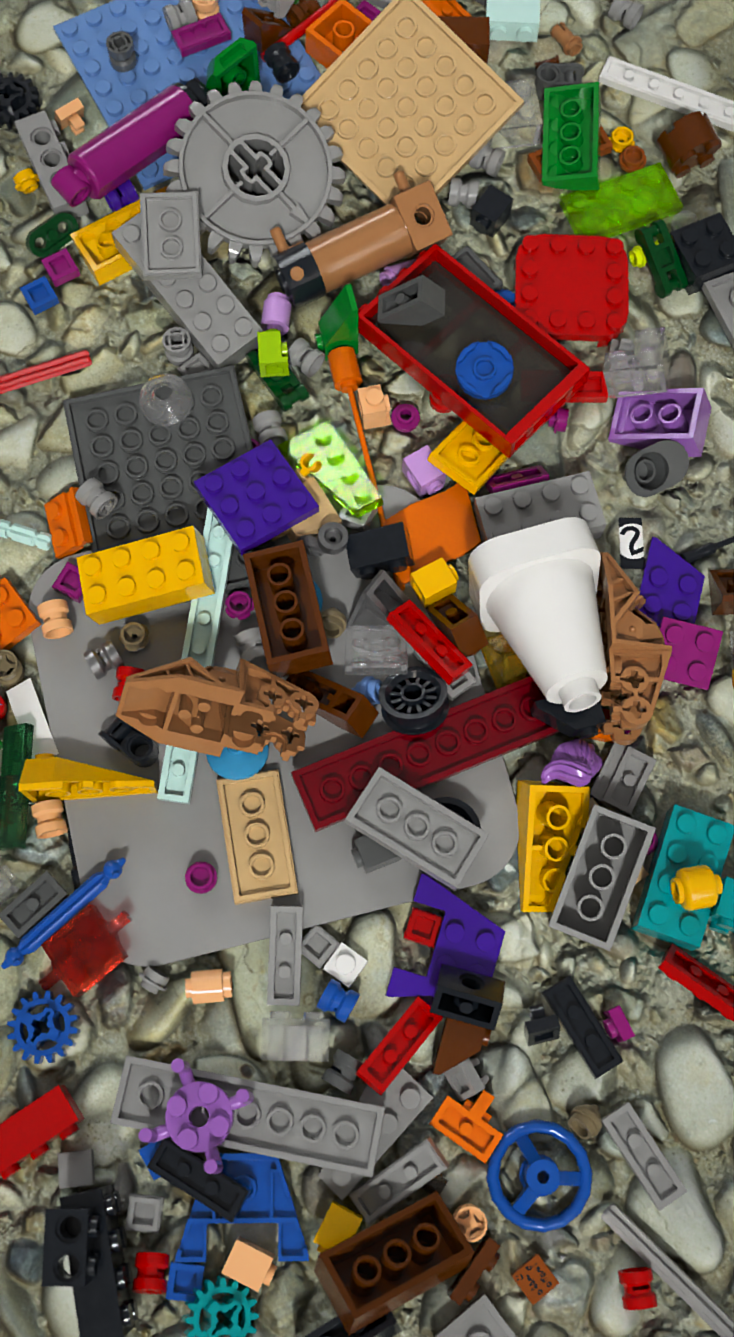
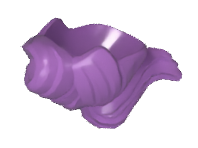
[541,738,603,787]

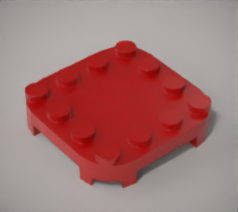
[514,234,629,347]

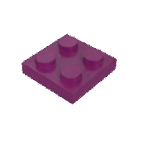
[659,616,723,690]

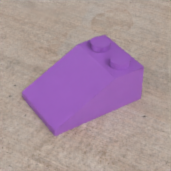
[608,388,712,457]

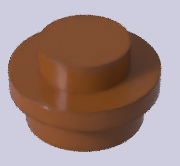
[619,146,646,173]

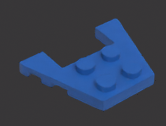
[175,1153,309,1263]

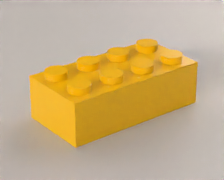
[76,526,215,625]

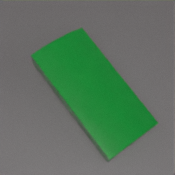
[542,82,601,191]

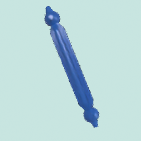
[1,857,126,969]

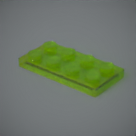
[559,162,684,238]

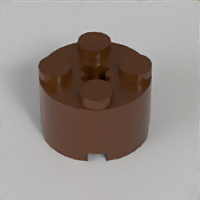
[656,111,722,179]

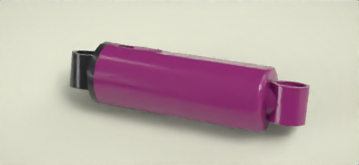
[51,78,210,207]

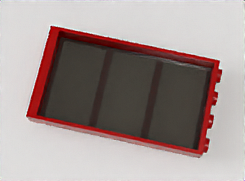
[358,243,591,458]

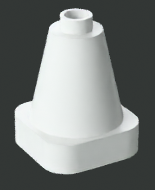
[468,517,608,712]

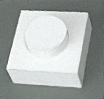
[323,942,368,988]

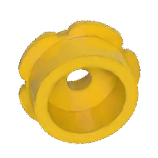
[609,126,635,153]
[13,168,40,194]

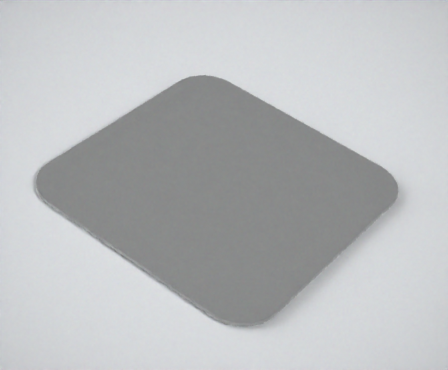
[28,485,519,967]

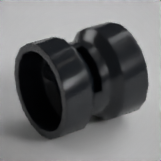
[264,42,300,83]

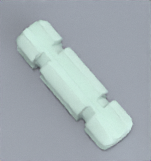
[0,519,53,551]

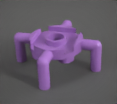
[138,1059,254,1174]

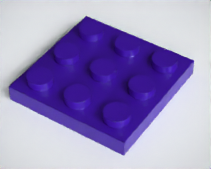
[194,439,319,556]

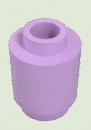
[261,292,292,336]

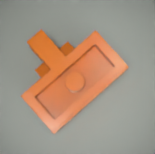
[429,1089,503,1163]

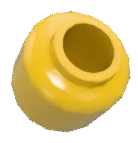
[670,865,723,911]

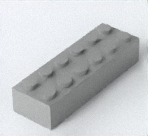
[112,213,264,368]

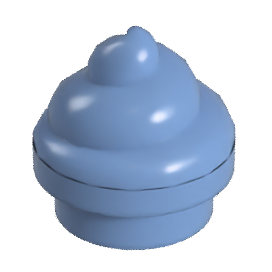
[351,676,382,706]

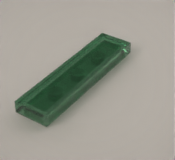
[0,723,34,851]

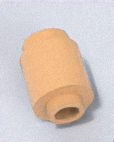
[185,969,233,1004]

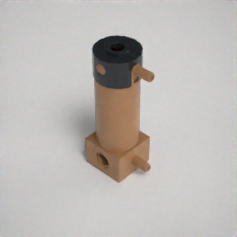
[270,170,453,309]

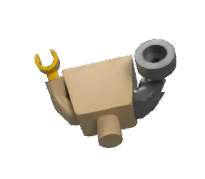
[271,453,349,557]

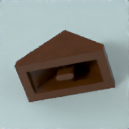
[242,7,292,53]
[708,569,734,615]

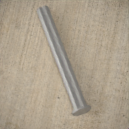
[601,1204,734,1337]

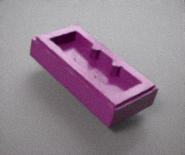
[171,13,231,58]

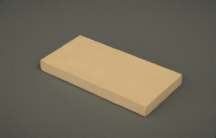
[216,769,298,905]

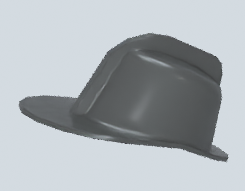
[622,440,689,497]

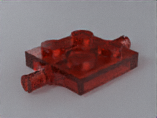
[39,904,132,997]

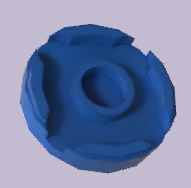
[455,341,514,400]

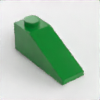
[314,284,358,361]

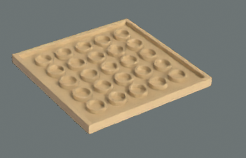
[301,0,524,218]

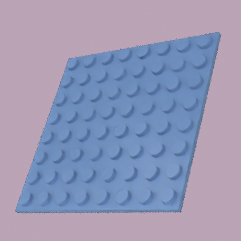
[53,0,321,191]

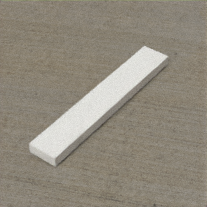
[598,56,734,132]

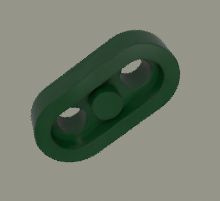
[26,212,79,258]

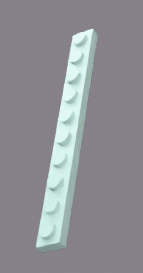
[157,508,234,804]

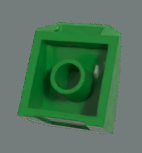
[206,37,260,97]

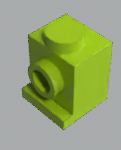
[257,329,290,377]

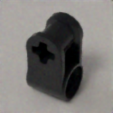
[98,717,159,768]

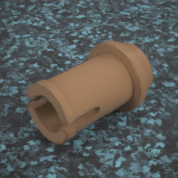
[551,22,583,57]

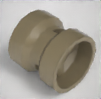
[0,649,25,687]

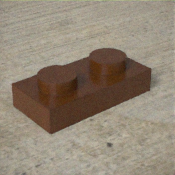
[447,1234,501,1306]

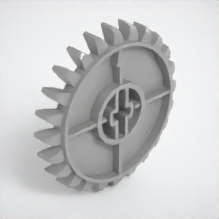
[163,81,346,268]

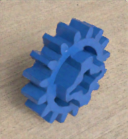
[7,991,81,1064]

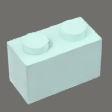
[485,0,540,42]

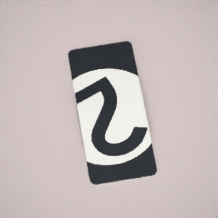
[618,518,644,569]

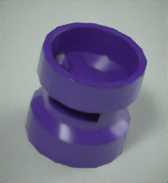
[104,179,139,212]

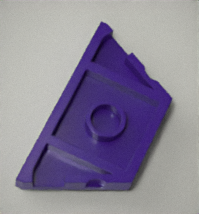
[639,537,705,627]

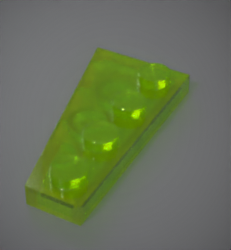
[278,421,384,518]

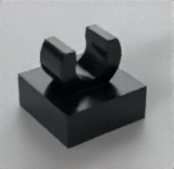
[524,1004,560,1046]

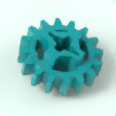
[182,1275,259,1337]

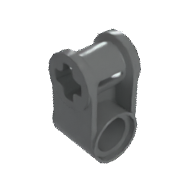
[532,62,584,101]

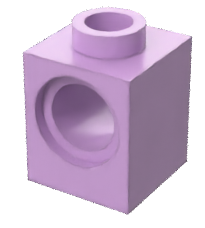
[402,445,446,498]

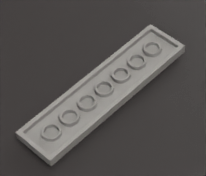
[110,1055,386,1178]

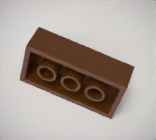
[243,540,333,677]
[314,1191,474,1335]

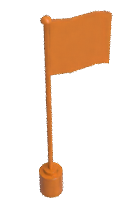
[327,346,481,591]

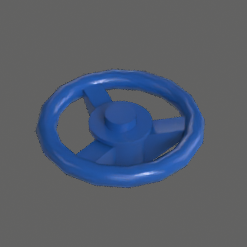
[486,1119,593,1233]

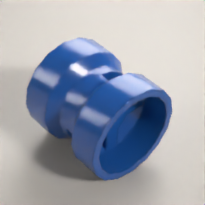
[316,979,360,1023]

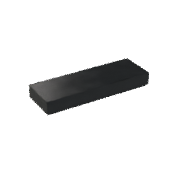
[542,975,623,1079]
[147,1137,251,1223]

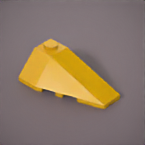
[19,753,158,803]
[516,780,590,912]

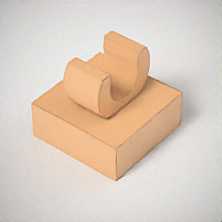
[55,97,85,136]

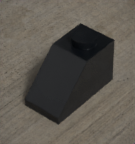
[530,699,606,739]

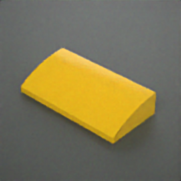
[70,185,168,286]

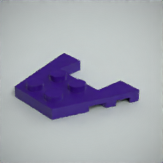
[385,873,505,997]

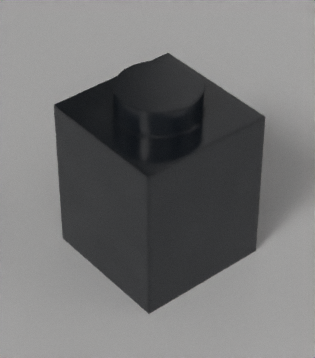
[470,185,514,238]

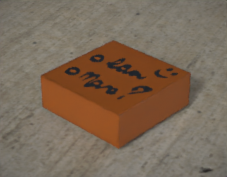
[510,1252,559,1305]

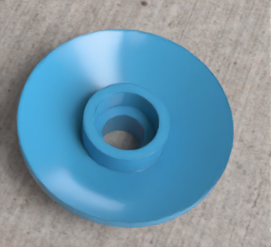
[206,731,269,780]

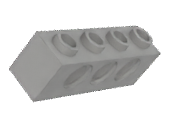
[14,110,90,224]

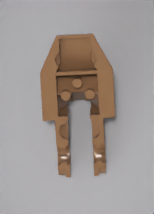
[596,552,672,745]
[116,657,319,762]

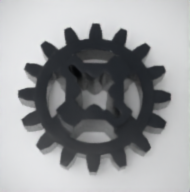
[0,72,41,130]

